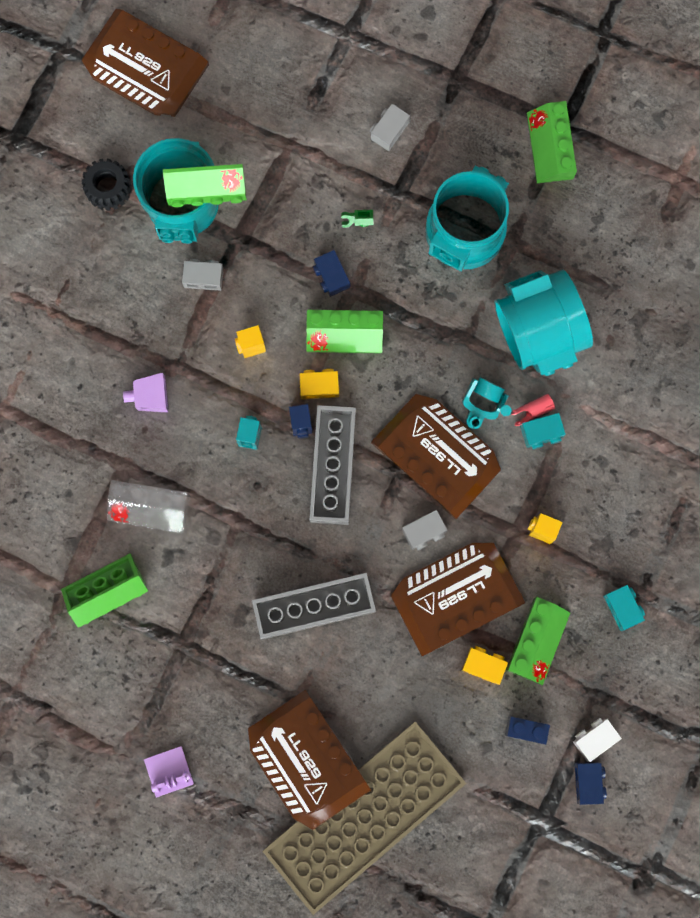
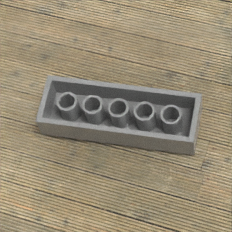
[310,405,356,525]
[252,573,376,640]

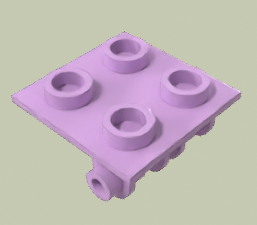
[144,746,194,797]

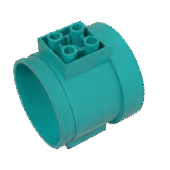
[133,138,219,244]
[425,165,509,272]
[494,270,593,376]

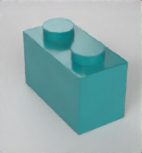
[520,413,566,449]
[236,416,262,450]
[603,585,645,631]

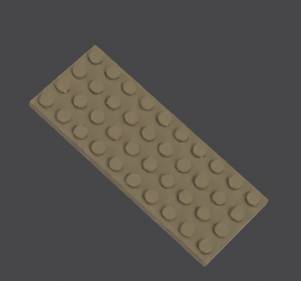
[262,722,467,915]

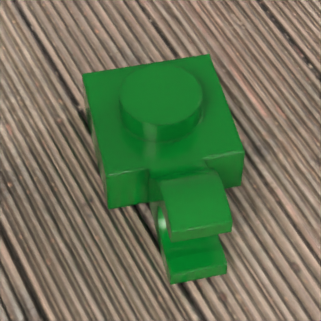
[341,210,374,228]

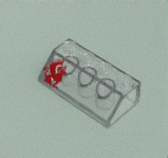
[107,480,190,533]

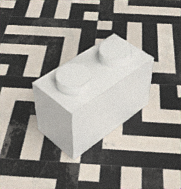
[573,718,622,762]

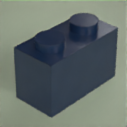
[312,250,350,297]
[289,404,312,438]
[505,716,550,745]
[574,762,607,805]

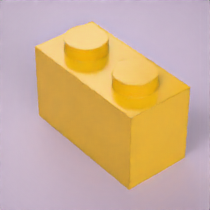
[235,325,266,359]
[300,369,339,399]
[528,513,563,544]
[462,646,508,685]

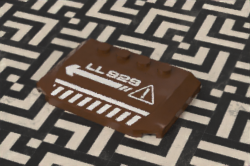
[81,9,209,117]
[371,394,501,520]
[391,543,525,656]
[248,690,371,830]

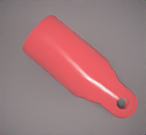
[511,394,555,426]

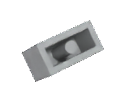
[370,104,410,151]
[182,259,223,291]
[402,510,447,551]

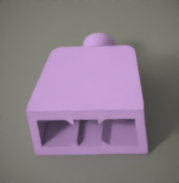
[123,373,168,412]

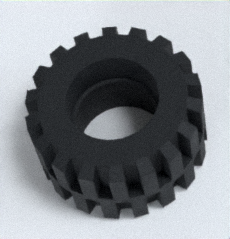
[82,158,132,211]

